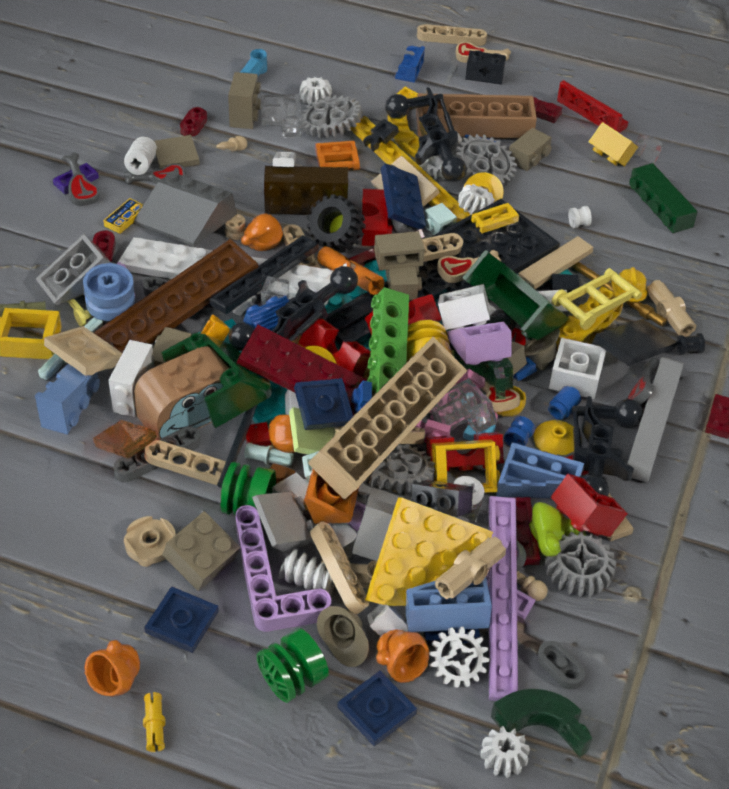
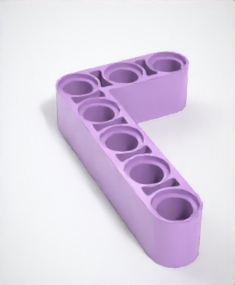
[236,505,331,632]

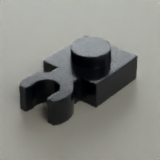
[363,119,399,151]

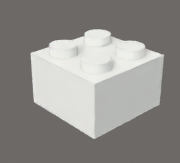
[438,284,490,331]
[549,338,606,399]

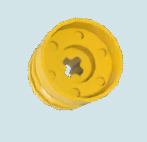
[406,320,453,363]

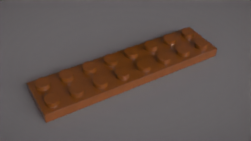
[94,239,259,368]

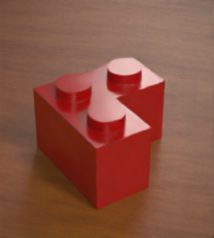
[551,474,628,537]

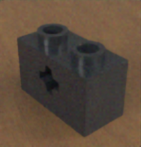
[465,50,506,85]
[412,480,473,517]

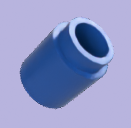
[548,386,582,420]

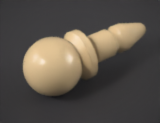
[216,136,247,152]
[517,571,548,601]

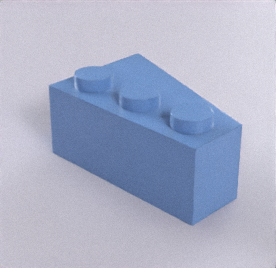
[35,363,100,435]
[496,443,584,498]
[405,577,492,632]

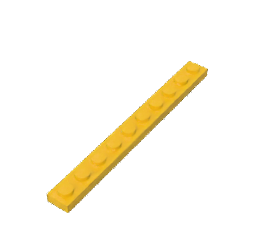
[350,116,471,223]

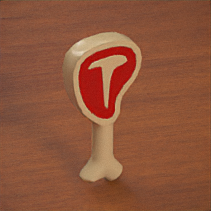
[456,42,511,63]
[437,250,501,283]
[480,374,520,412]

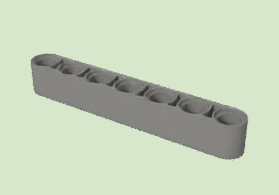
[627,357,684,483]

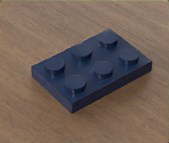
[380,163,426,229]

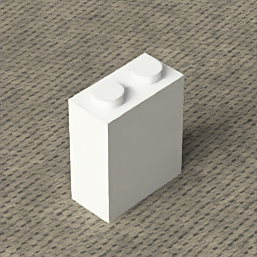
[108,340,155,417]

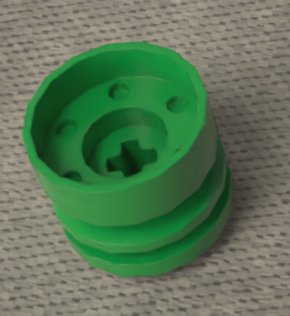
[220,462,277,522]
[256,627,329,703]

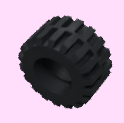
[307,195,366,253]

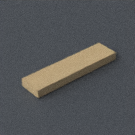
[519,236,594,289]

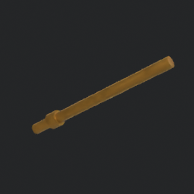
[571,262,667,327]

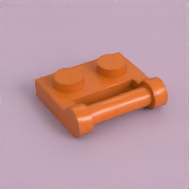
[315,141,360,170]

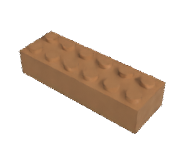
[416,93,537,138]

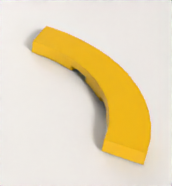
[387,86,419,158]

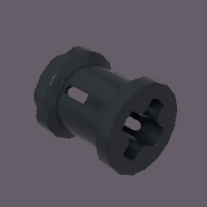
[677,333,705,355]

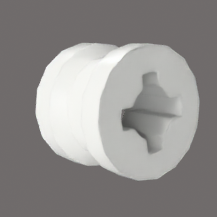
[568,206,591,228]

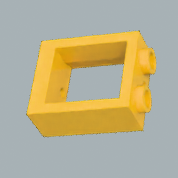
[0,308,62,359]
[432,440,500,493]

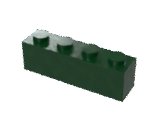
[629,163,698,233]

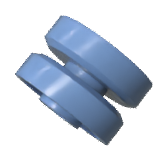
[83,263,135,321]

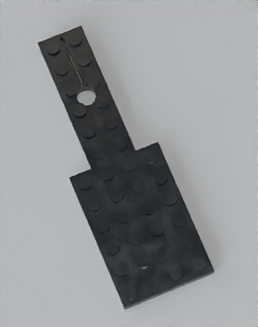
[319,199,560,346]

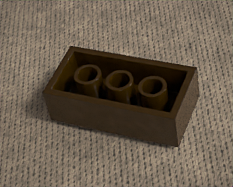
[264,166,348,215]

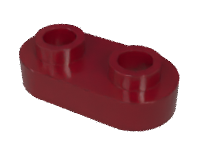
[180,107,207,137]
[92,230,116,262]

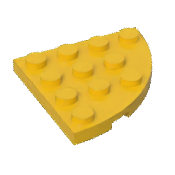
[365,497,493,606]

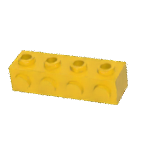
[556,286,623,351]

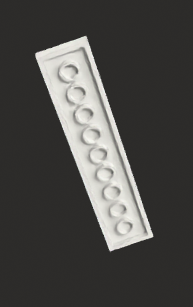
[118,237,334,305]

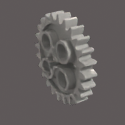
[299,95,362,138]
[453,134,517,187]
[364,444,435,494]

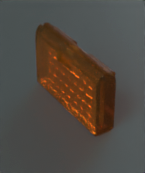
[93,420,157,459]

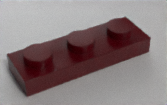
[515,497,540,565]

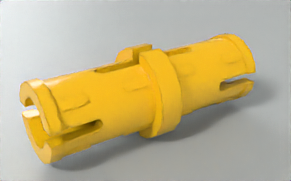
[143,692,166,752]

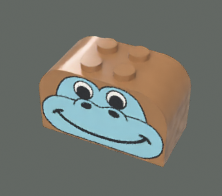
[134,347,230,440]

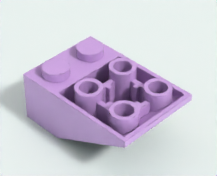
[447,322,511,365]

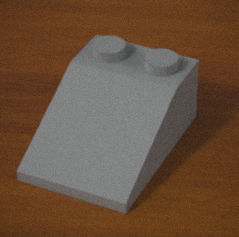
[36,234,111,305]
[252,492,314,554]

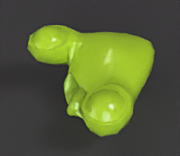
[529,502,586,557]

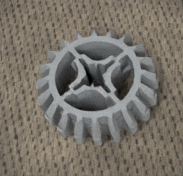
[545,531,616,598]

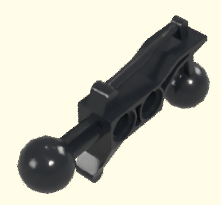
[385,87,467,182]
[229,266,358,351]
[571,396,643,496]

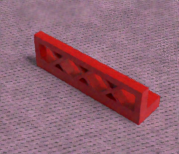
[557,80,628,133]

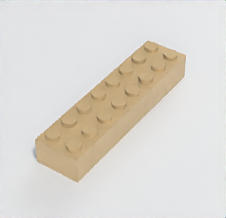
[308,337,467,499]

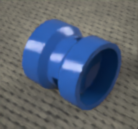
[504,416,535,447]

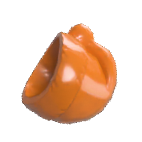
[241,213,283,251]
[269,415,295,454]
[376,629,429,683]
[84,640,140,697]

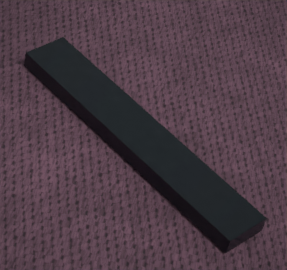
[210,235,319,315]

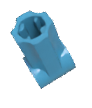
[240,49,267,76]

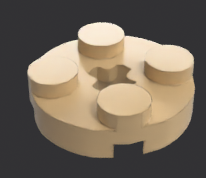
[124,516,176,567]

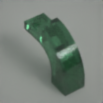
[454,348,513,400]
[491,689,592,757]

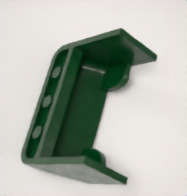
[463,250,569,341]
[161,333,272,428]

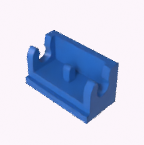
[395,46,425,83]

